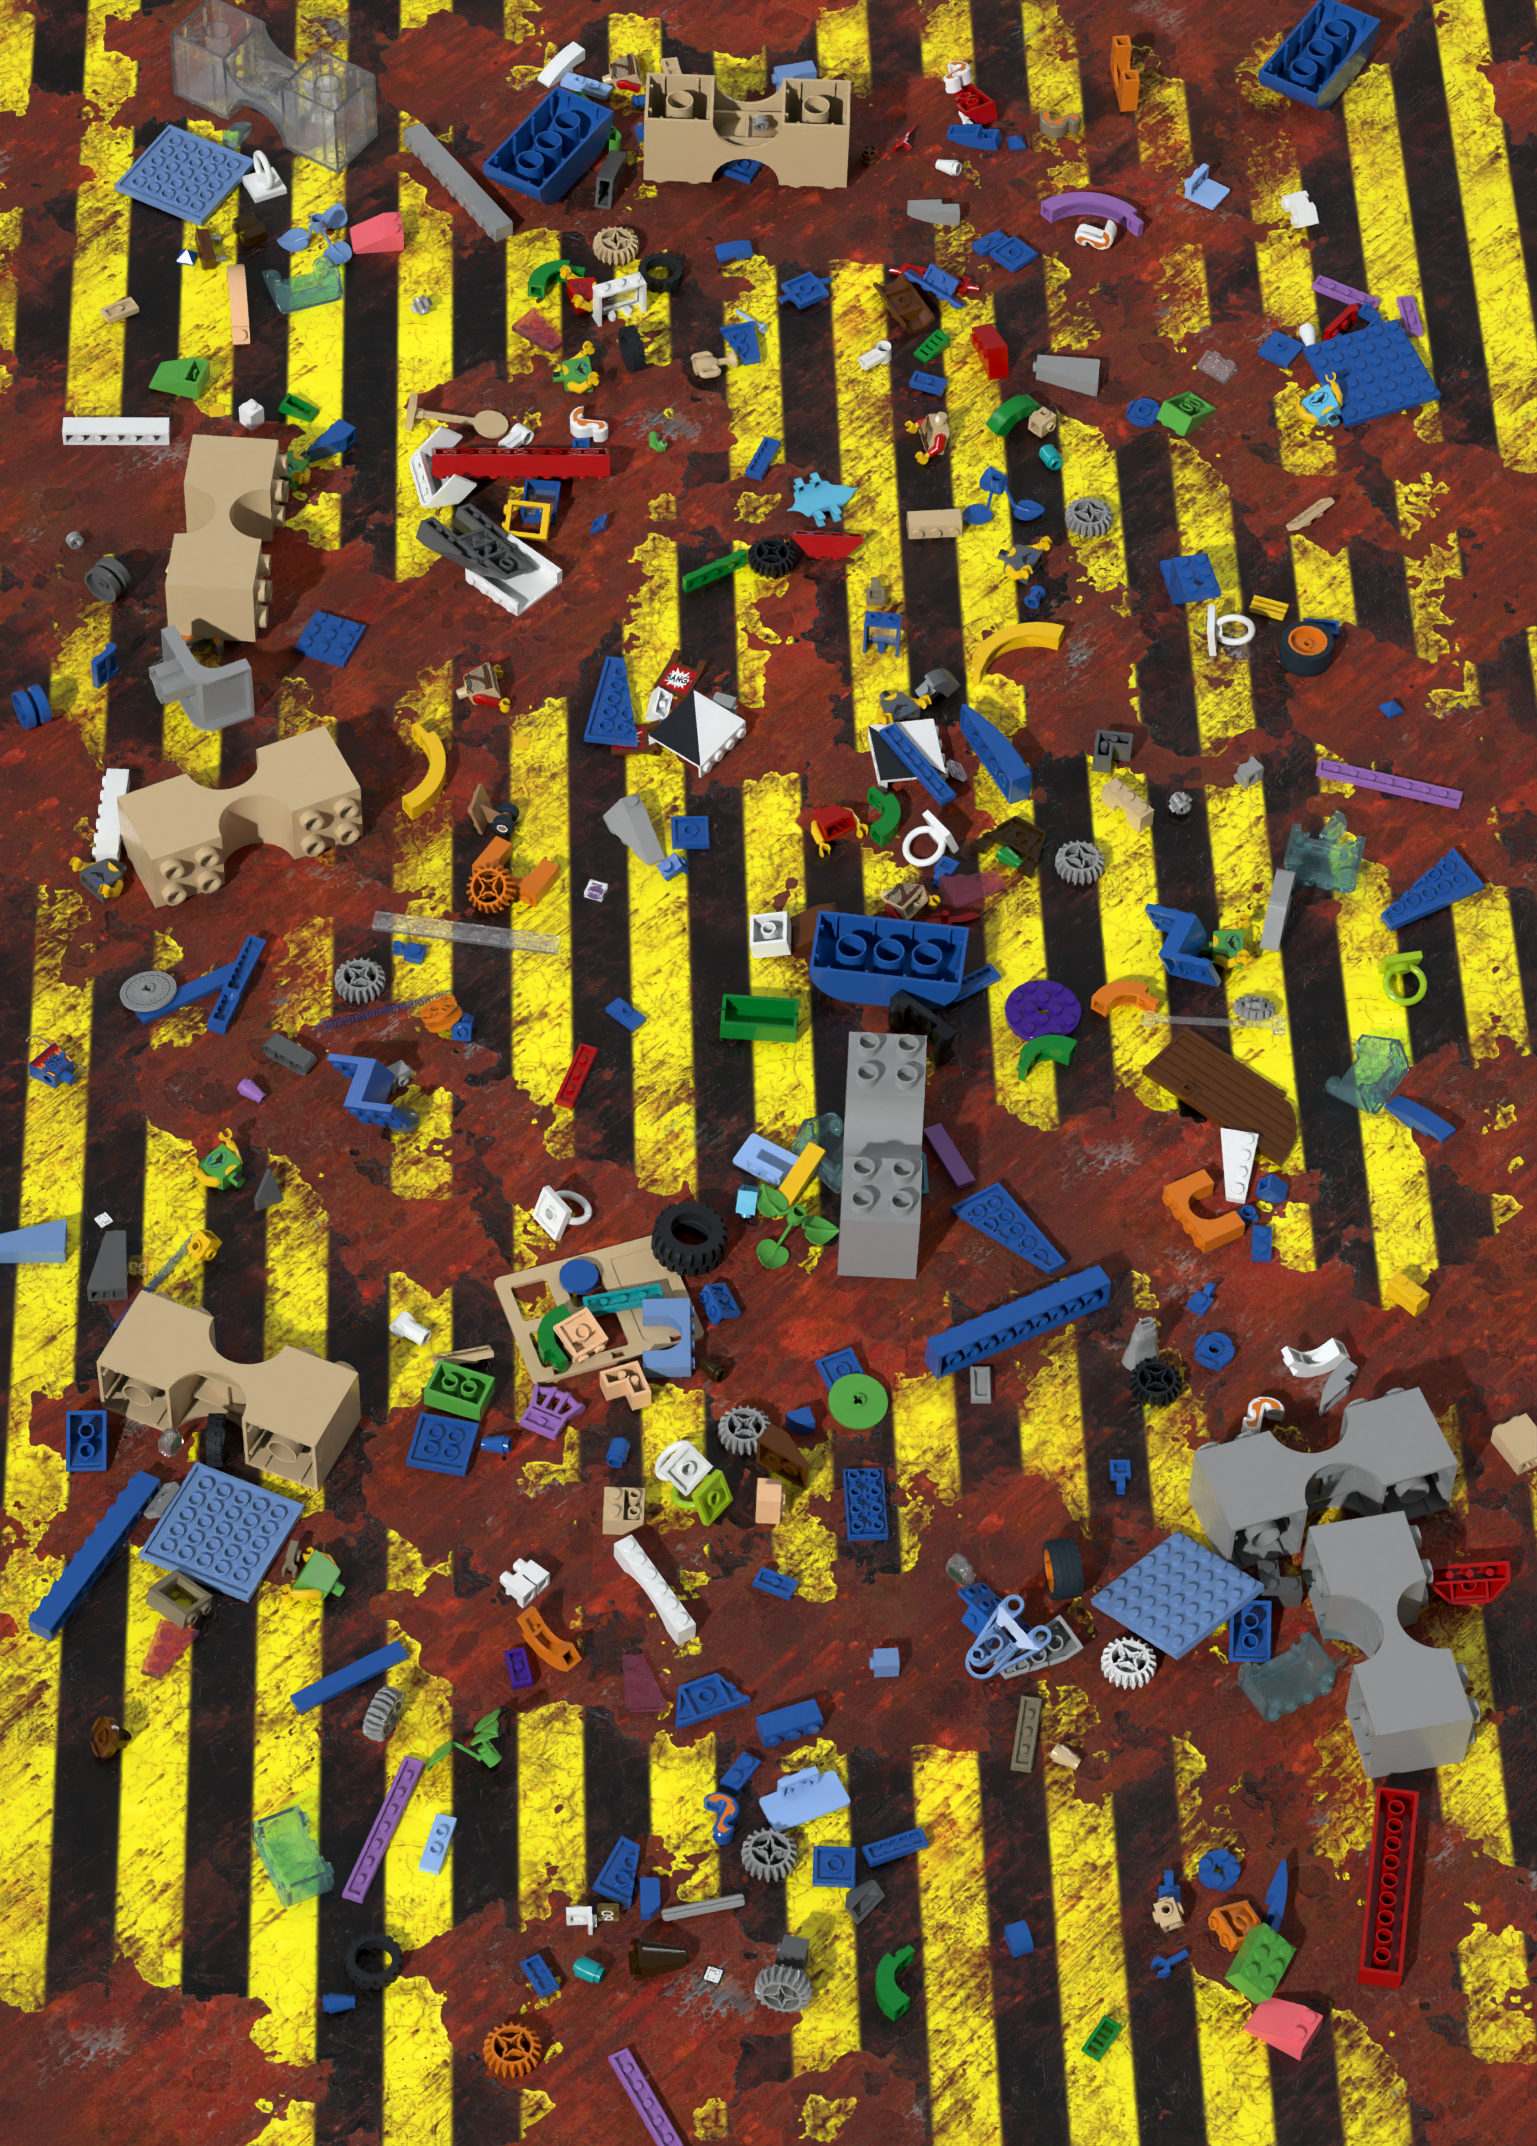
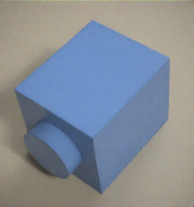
[869,1648,900,1678]

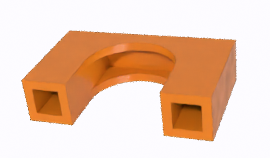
[1110,35,1140,112]
[472,836,560,907]
[1162,1169,1245,1253]

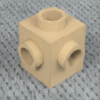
[1028,406,1056,438]
[1152,1896,1185,1933]

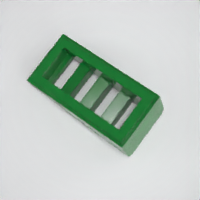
[914,329,950,364]
[278,393,319,423]
[1081,2015,1123,2062]

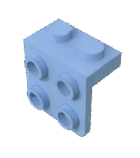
[1184,163,1230,210]

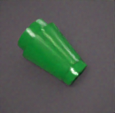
[995,845,1023,869]

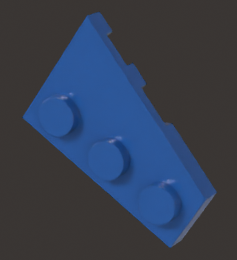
[719,321,761,366]
[592,1836,640,1909]

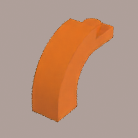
[1091,980,1160,1017]
[516,1606,582,1672]

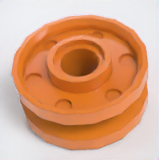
[420,995,463,1033]

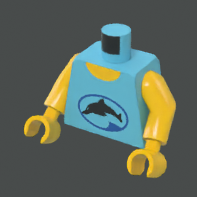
[1288,372,1343,427]

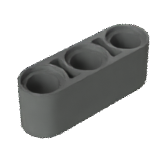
[261,1033,317,1076]

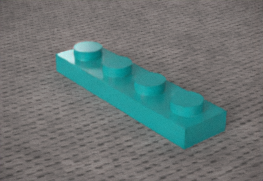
[582,1283,664,1316]

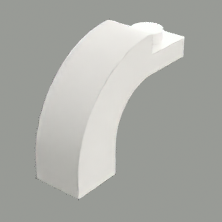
[1281,1338,1351,1378]

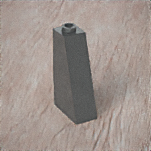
[594,150,627,210]
[87,1230,128,1302]

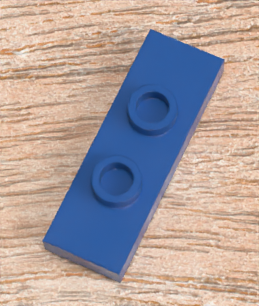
[745,436,781,481]
[952,964,1001,1003]
[862,1827,929,1867]

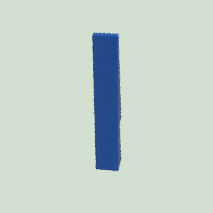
[207,935,266,1035]

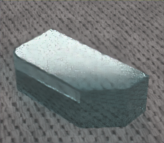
[222,121,252,151]
[1319,810,1348,847]

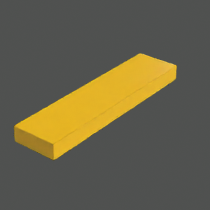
[777,1142,826,1216]

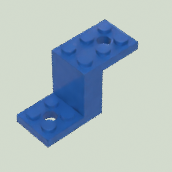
[1159,553,1221,605]
[1145,903,1221,987]
[327,1053,412,1129]

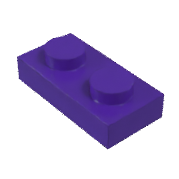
[504,1647,533,1690]

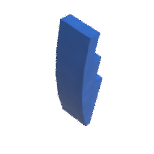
[1384,1095,1456,1144]
[1265,1859,1288,1933]

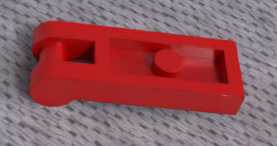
[1323,304,1359,341]

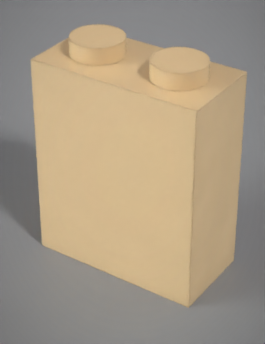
[1490,1413,1537,1475]

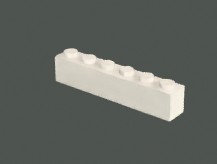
[62,417,170,445]
[92,768,130,866]

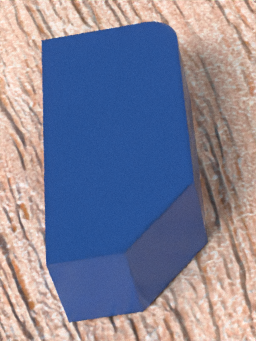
[640,1877,660,1920]

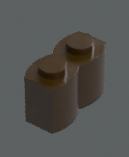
[232,211,268,248]

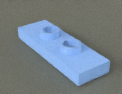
[560,71,613,101]
[418,1813,457,1875]

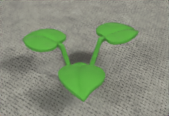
[757,1183,839,1269]
[427,1708,502,1772]

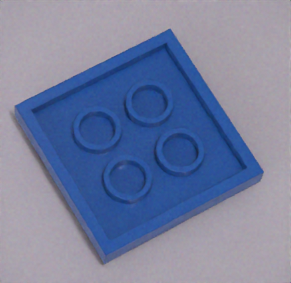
[294,610,366,668]
[406,1412,479,1477]

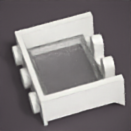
[591,272,647,327]

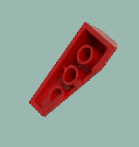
[953,83,998,125]

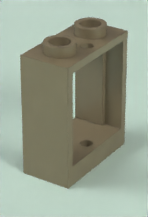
[146,1570,213,1630]

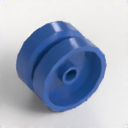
[12,684,52,730]

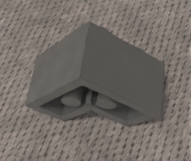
[1092,729,1133,773]
[1255,1560,1303,1608]
[775,1934,809,1973]

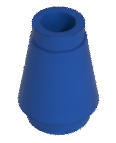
[481,1435,512,1455]
[323,1992,355,2014]

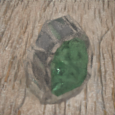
[158,1428,184,1458]
[946,1553,976,1587]

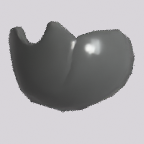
[389,1107,420,1135]

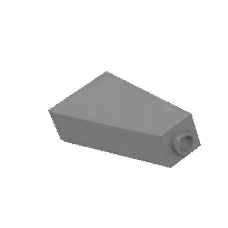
[1033,355,1100,397]

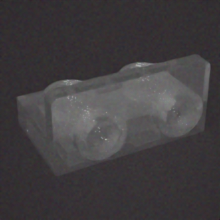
[1196,349,1238,385]

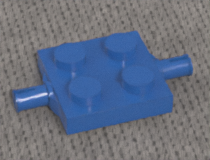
[778,271,832,309]

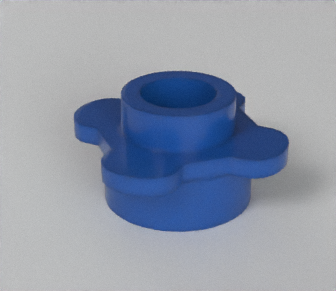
[1236,1205,1259,1225]

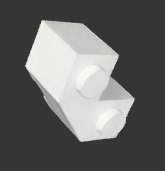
[1281,191,1319,228]

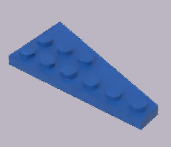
[584,656,638,748]
[1380,848,1484,931]
[950,1182,1066,1274]

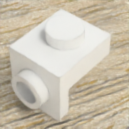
[566,1905,597,1935]

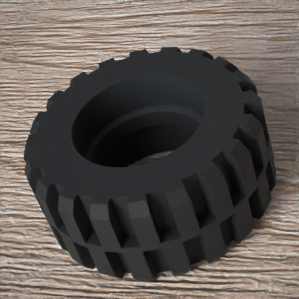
[651,1201,728,1277]

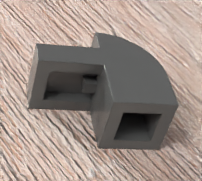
[915,668,960,701]

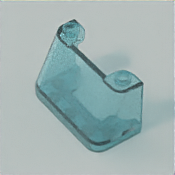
[262,255,343,314]
[1325,1034,1409,1115]
[792,1112,844,1194]

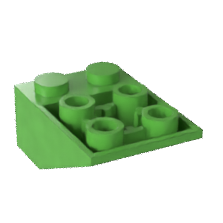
[149,357,210,400]

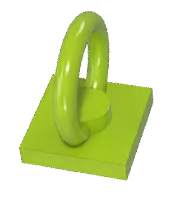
[1377,951,1427,1006]
[671,1469,733,1527]

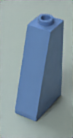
[0,1219,68,1263]

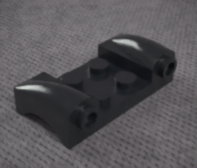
[888,989,957,1065]

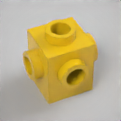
[187,1229,222,1261]

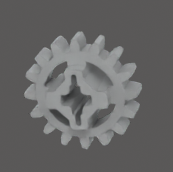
[1233,995,1275,1021]

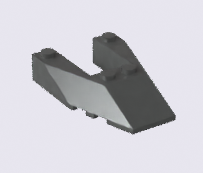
[416,503,531,580]

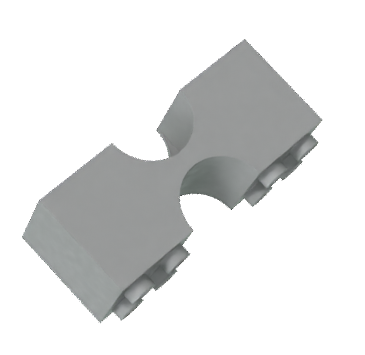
[837,1032,927,1279]
[1188,1387,1458,1570]
[1301,1511,1480,1779]

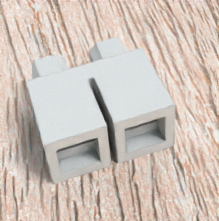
[500,1558,550,1608]

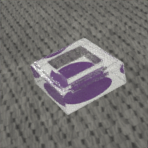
[945,759,968,782]
[584,879,608,902]

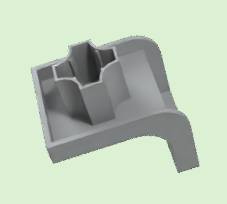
[149,625,255,731]

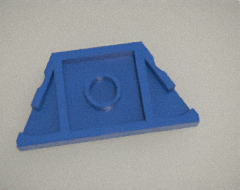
[676,1673,750,1730]

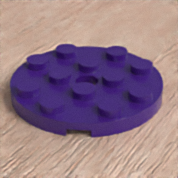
[1005,980,1081,1042]

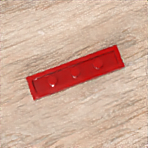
[554,1043,598,1110]

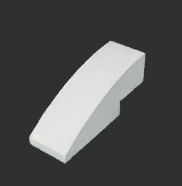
[538,41,585,88]

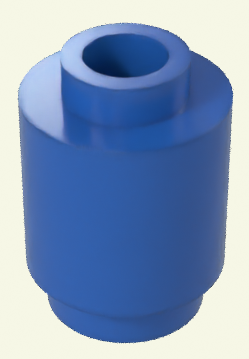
[606,1437,631,1468]

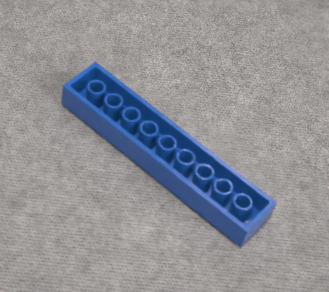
[925,1265,1111,1380]

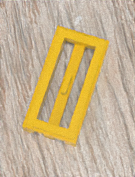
[1249,595,1289,621]

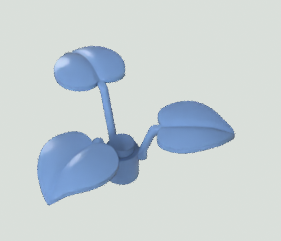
[277,202,352,265]

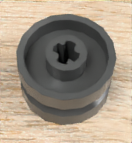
[84,556,131,603]

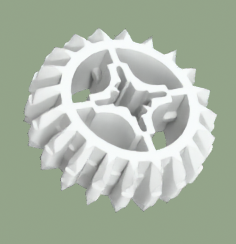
[1101,1636,1157,1690]

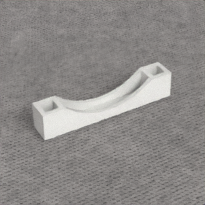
[614,1535,696,1646]

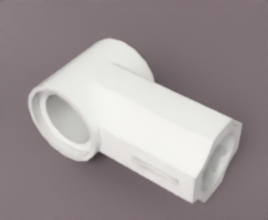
[858,341,892,371]
[498,423,534,448]
[389,1311,431,1346]

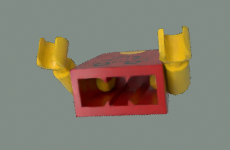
[559,265,597,314]
[811,804,868,858]

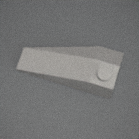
[603,794,665,866]
[993,1615,1084,1680]

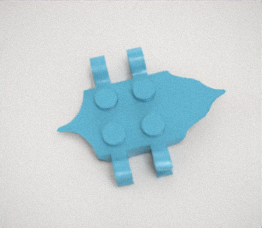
[787,472,858,527]

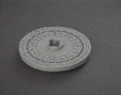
[120,971,177,1012]

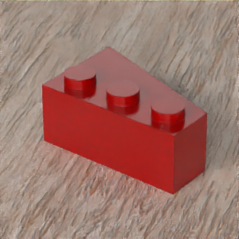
[970,323,1009,381]

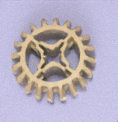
[593,226,639,266]

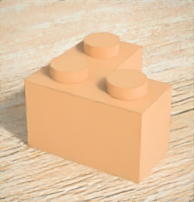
[600,1361,651,1411]
[755,1478,786,1524]

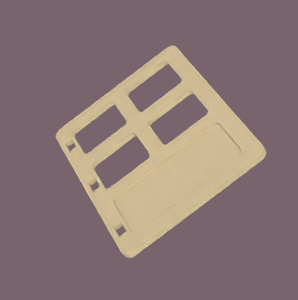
[494,1235,704,1385]

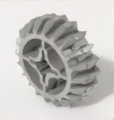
[1065,496,1113,539]
[1055,839,1105,886]
[334,957,386,1004]
[718,1405,771,1456]
[363,1686,404,1742]
[741,1827,798,1882]
[754,1964,813,2014]

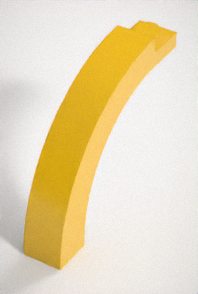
[971,622,1065,684]
[402,722,446,820]

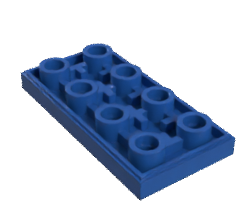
[843,1468,888,1541]

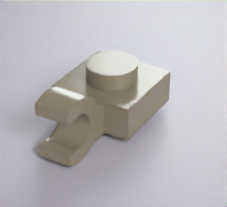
[866,577,885,606]
[282,1540,302,1579]

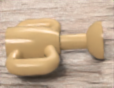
[691,351,737,379]

